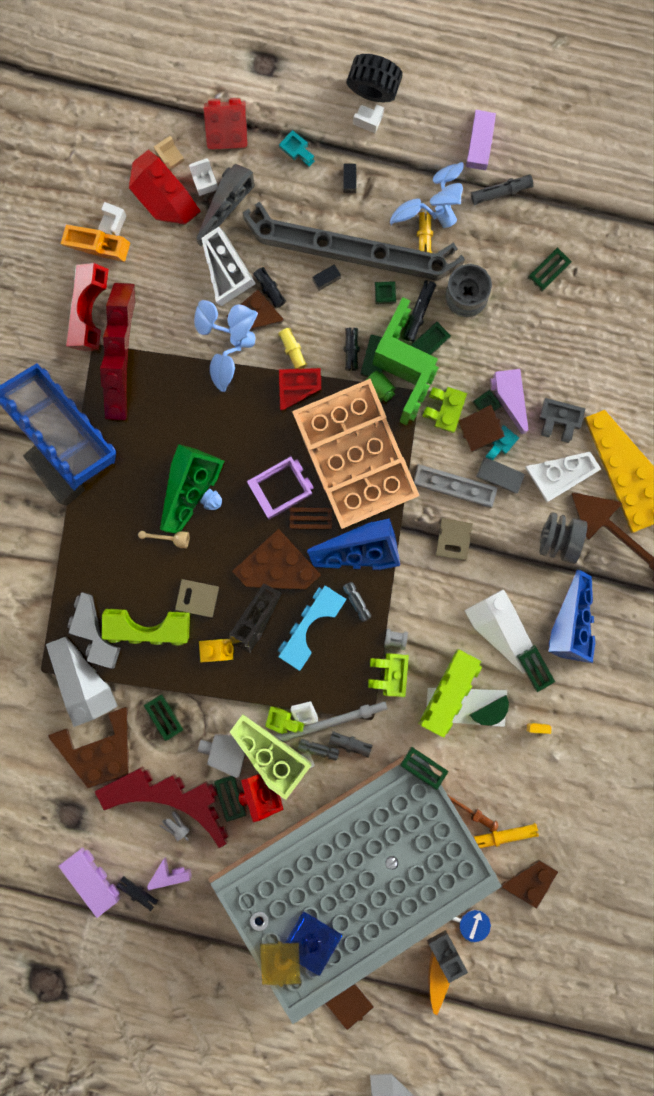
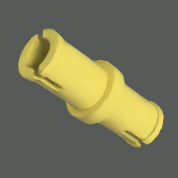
[278,328,307,369]

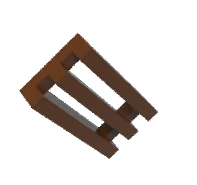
[290,507,332,529]

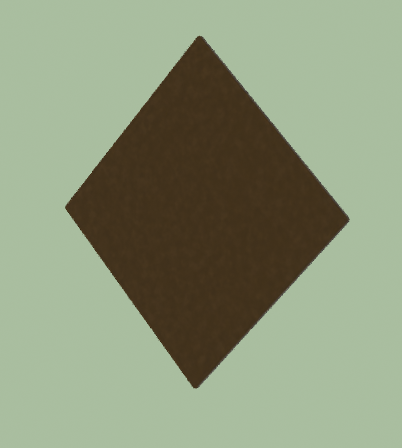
[41,344,419,720]

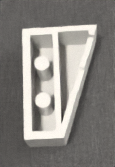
[202,227,256,306]

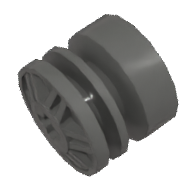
[445,264,492,318]
[539,512,587,564]

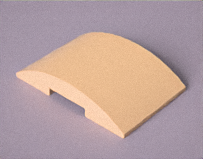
[292,379,419,529]

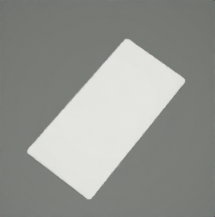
[426,688,507,727]

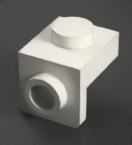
[189,158,218,196]

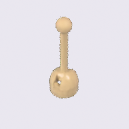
[138,531,189,549]

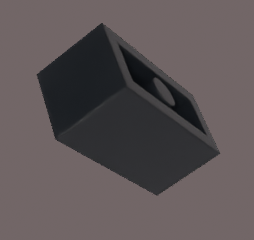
[343,164,356,193]
[312,264,341,291]

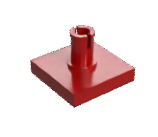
[239,773,284,822]

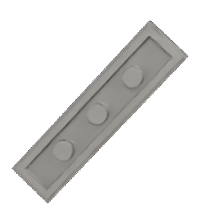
[413,464,498,508]

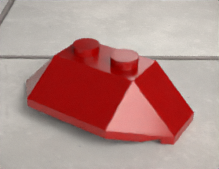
[129,150,201,225]

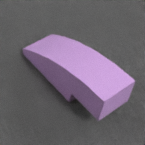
[466,110,496,171]

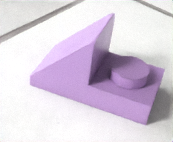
[147,857,192,890]

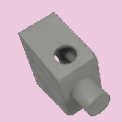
[198,734,245,778]

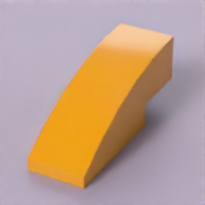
[60,224,130,262]
[428,951,450,1015]

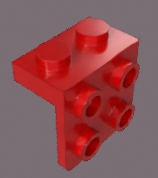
[204,98,248,149]

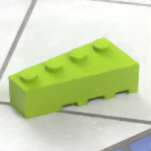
[418,649,482,738]

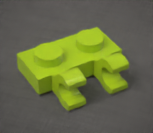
[422,387,467,433]
[368,653,409,697]

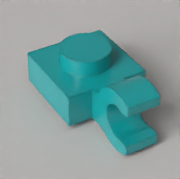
[279,130,315,167]
[485,425,519,460]

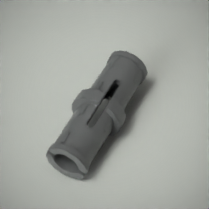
[328,731,373,758]

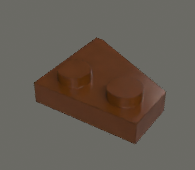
[227,290,284,331]
[501,860,558,909]

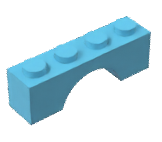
[278,586,346,671]

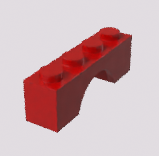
[66,263,109,351]

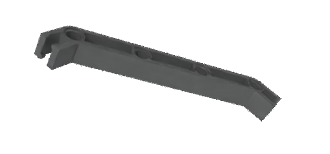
[242,202,465,280]

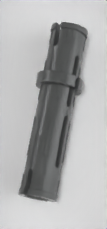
[471,174,534,205]

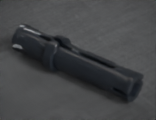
[402,280,437,342]

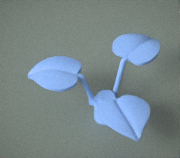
[390,162,464,228]
[194,300,258,392]

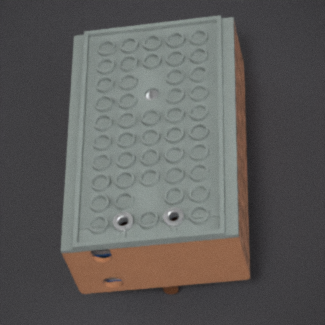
[208,751,502,1024]

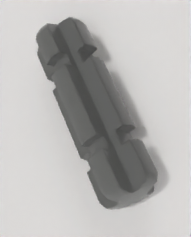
[343,582,371,622]
[298,739,339,761]

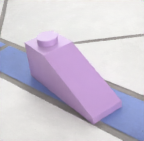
[490,369,529,434]

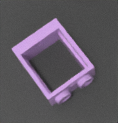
[247,457,313,520]

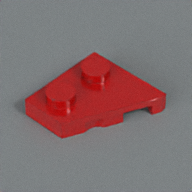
[279,368,321,410]

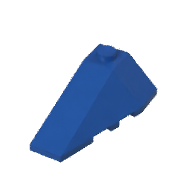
[549,570,595,663]

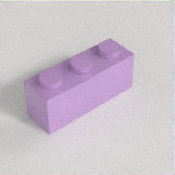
[58,847,120,918]

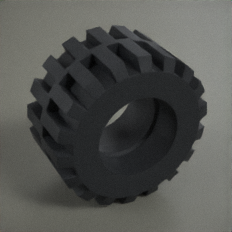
[346,53,403,103]

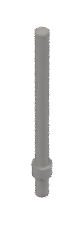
[274,701,388,742]

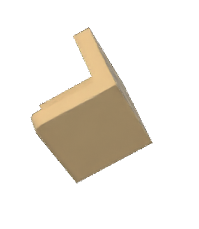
[154,136,184,170]

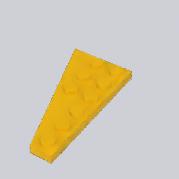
[584,410,654,533]

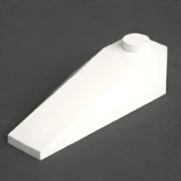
[464,590,540,674]

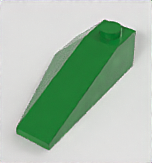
[160,444,224,533]

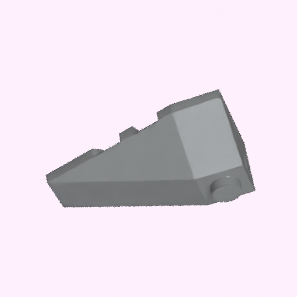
[46,636,118,727]

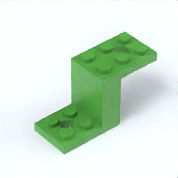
[372,297,439,425]

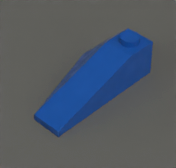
[308,519,400,570]

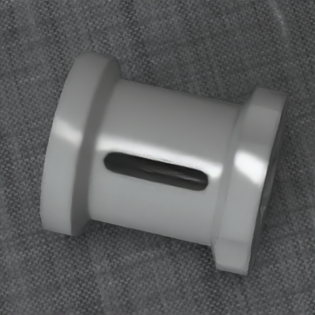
[384,628,408,650]

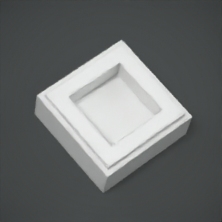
[291,701,318,725]

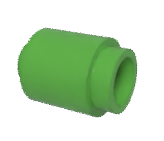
[365,371,396,402]

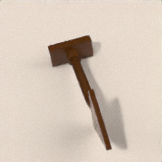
[572,493,654,582]

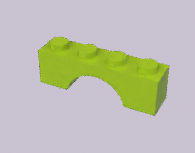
[102,609,190,646]

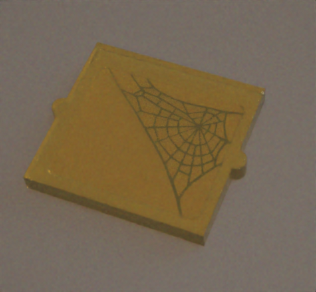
[260,941,300,987]

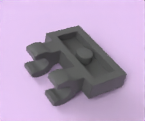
[539,398,586,443]

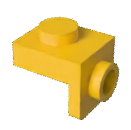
[199,639,234,662]

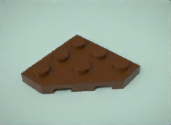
[232,529,321,590]

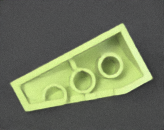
[230,714,312,800]

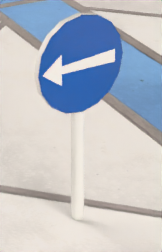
[452,910,491,942]

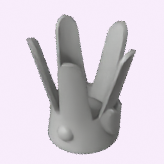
[159,811,190,841]

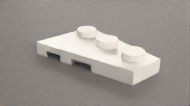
[525,452,601,502]

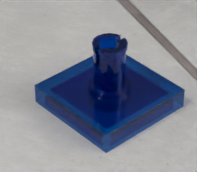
[279,911,343,976]

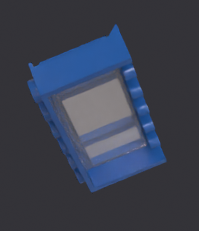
[0,363,116,491]

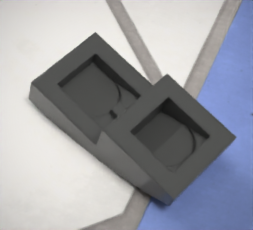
[476,458,525,494]
[427,930,468,983]

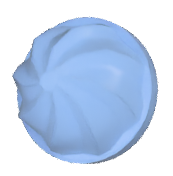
[200,489,222,510]

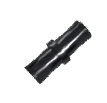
[253,267,286,309]
[344,327,360,371]
[116,876,159,912]

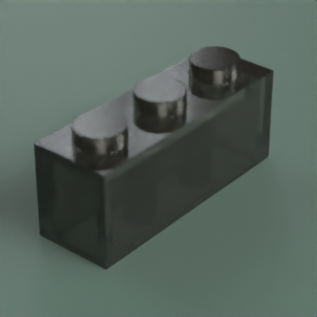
[23,442,85,506]

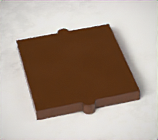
[458,405,505,452]
[325,984,374,1030]

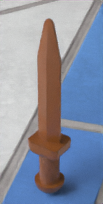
[447,794,499,832]

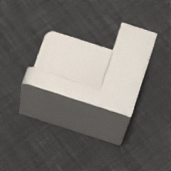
[353,104,384,133]
[98,202,126,236]

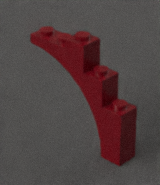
[100,283,136,420]
[94,766,229,848]

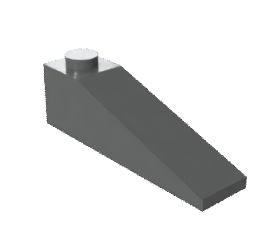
[196,164,255,246]

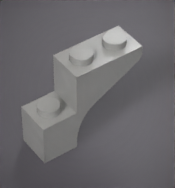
[67,592,120,668]

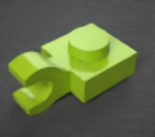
[265,707,304,734]

